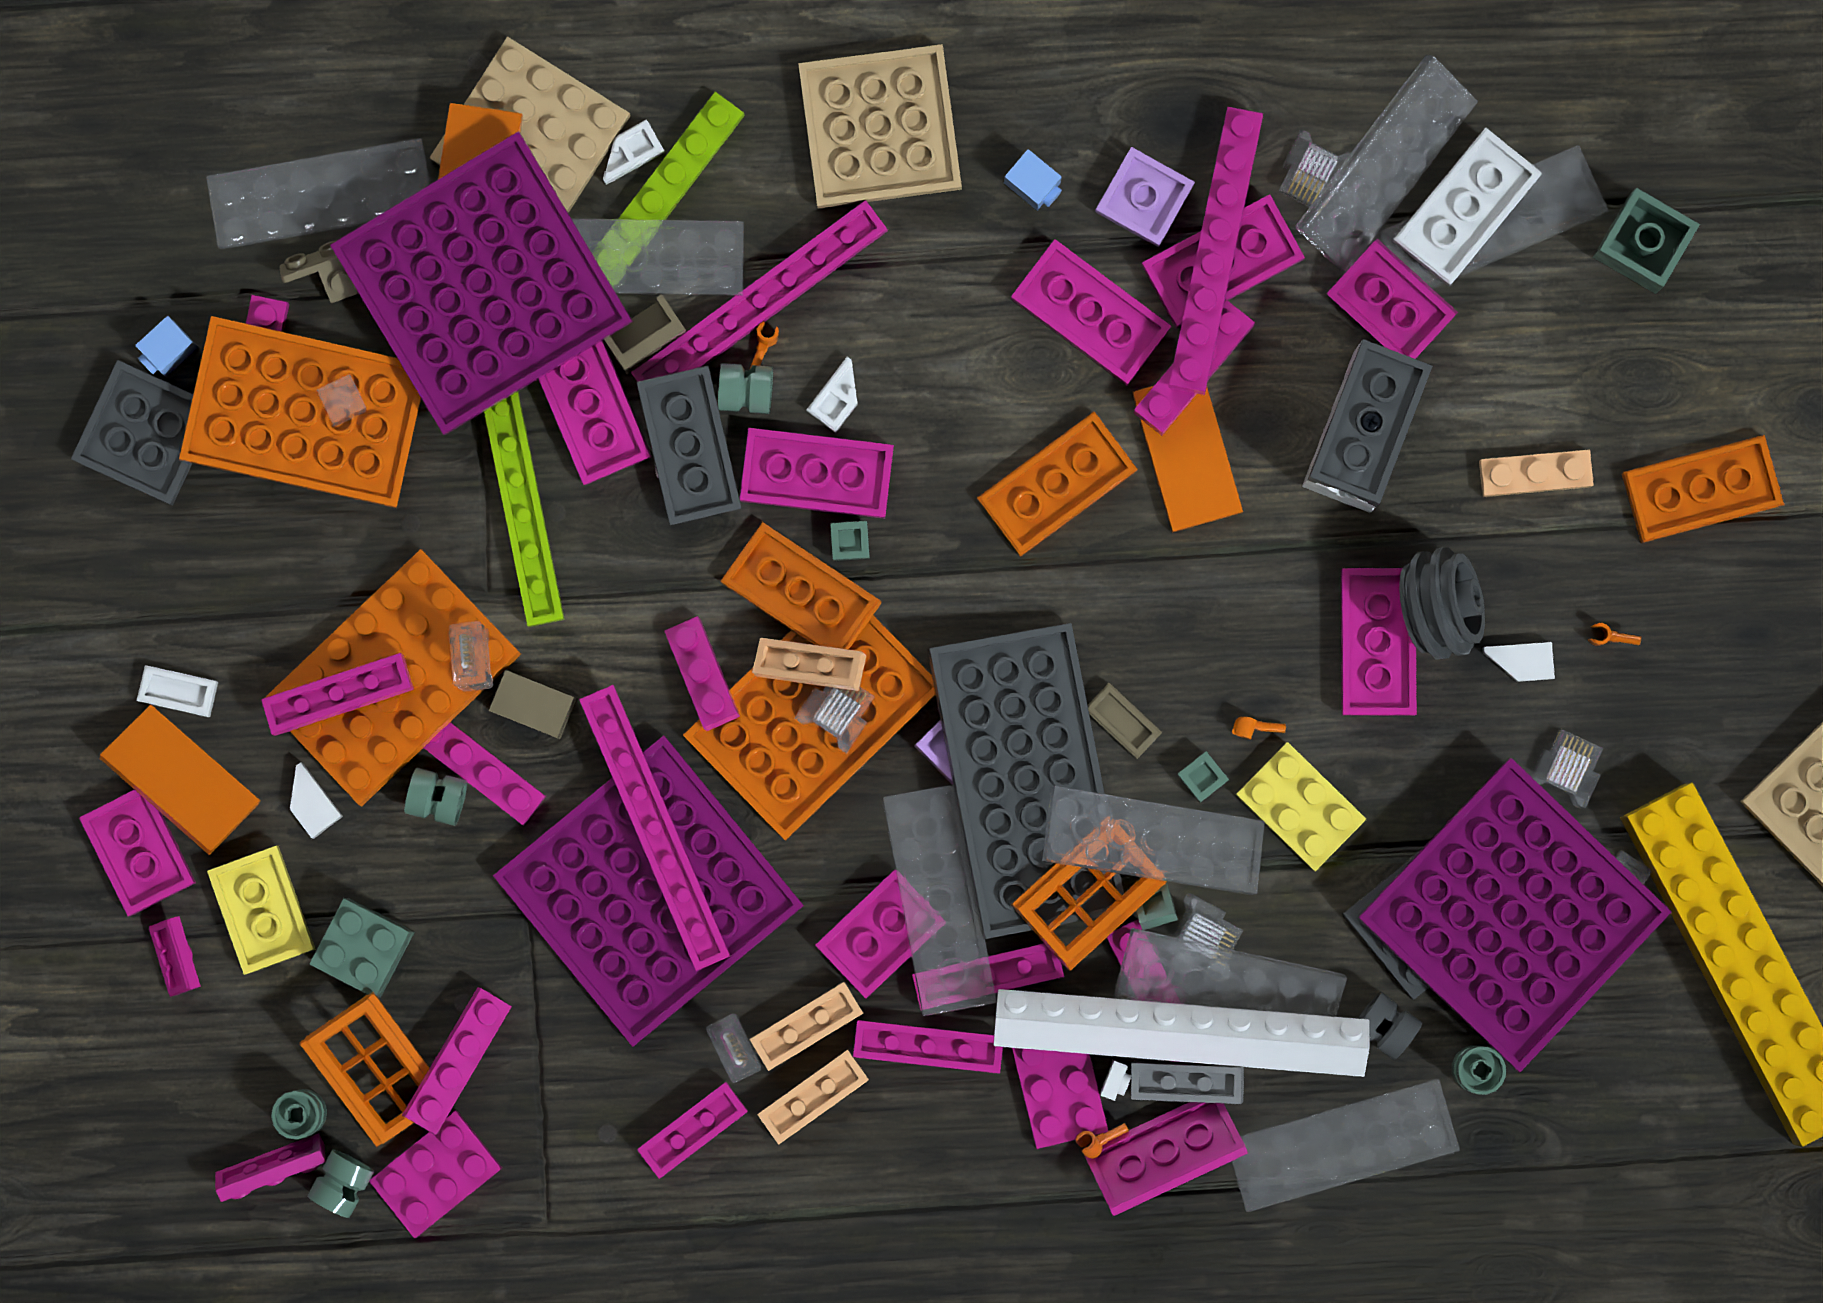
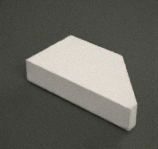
[603,119,665,185]
[806,357,857,433]
[1482,642,1555,682]
[290,762,343,839]

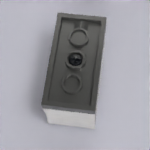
[1302,339,1433,513]

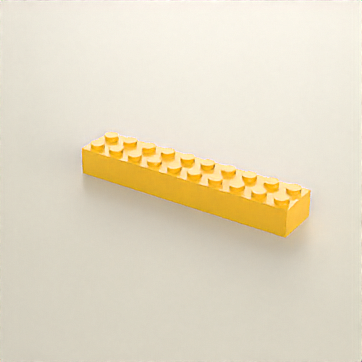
[1620,782,1823,1147]

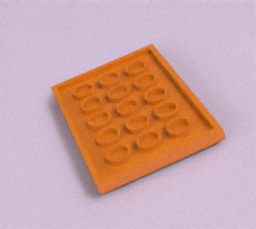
[179,316,421,508]
[265,549,521,807]
[683,615,936,841]

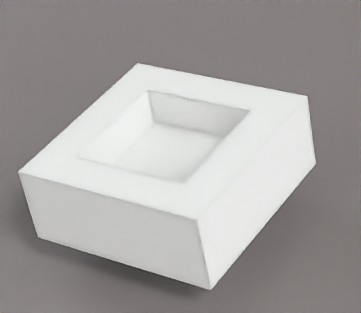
[1100,1060,1131,1101]

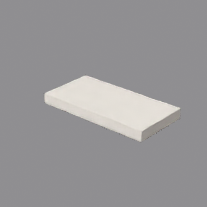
[1393,128,1542,287]

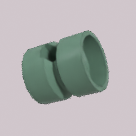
[718,363,773,414]
[404,768,467,826]
[1452,1045,1506,1095]
[271,1089,327,1140]
[307,1149,374,1218]

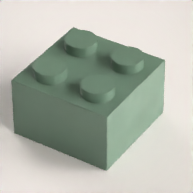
[1593,188,1700,294]
[310,898,415,998]

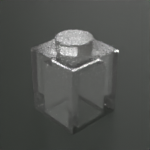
[316,374,366,427]

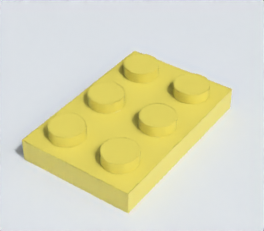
[1235,742,1366,872]
[207,846,315,975]

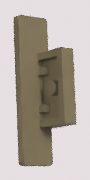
[280,241,358,303]

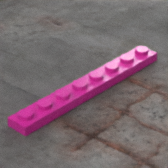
[1169,107,1263,395]
[631,200,888,382]
[579,685,730,971]

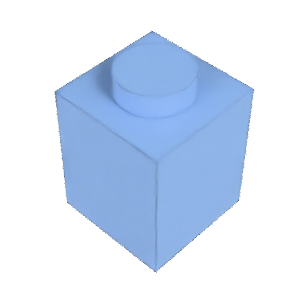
[1004,149,1062,211]
[135,316,199,377]

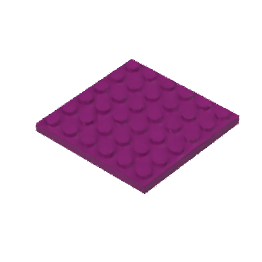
[330,131,633,435]
[493,735,804,1047]
[1357,758,1672,1073]

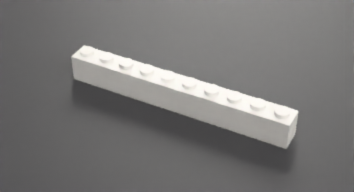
[994,989,1370,1077]

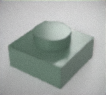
[831,521,870,561]
[1177,751,1229,803]
[1136,883,1178,931]

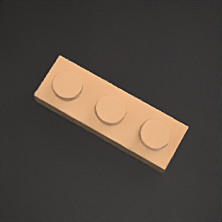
[1479,450,1594,497]
[752,638,866,691]
[749,982,863,1071]
[757,1050,869,1145]

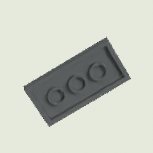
[636,366,741,525]

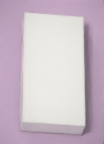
[136,665,218,717]

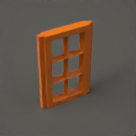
[1011,816,1167,971]
[300,992,430,1147]

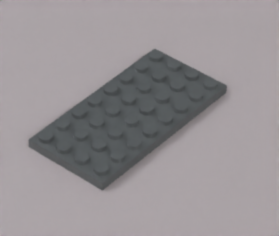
[927,623,1124,939]

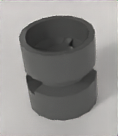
[1358,991,1423,1061]

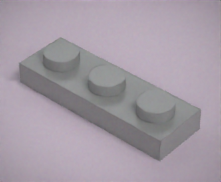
[1131,1060,1244,1104]

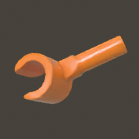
[750,321,779,368]
[1588,623,1641,646]
[1232,717,1286,740]
[1076,1123,1128,1159]

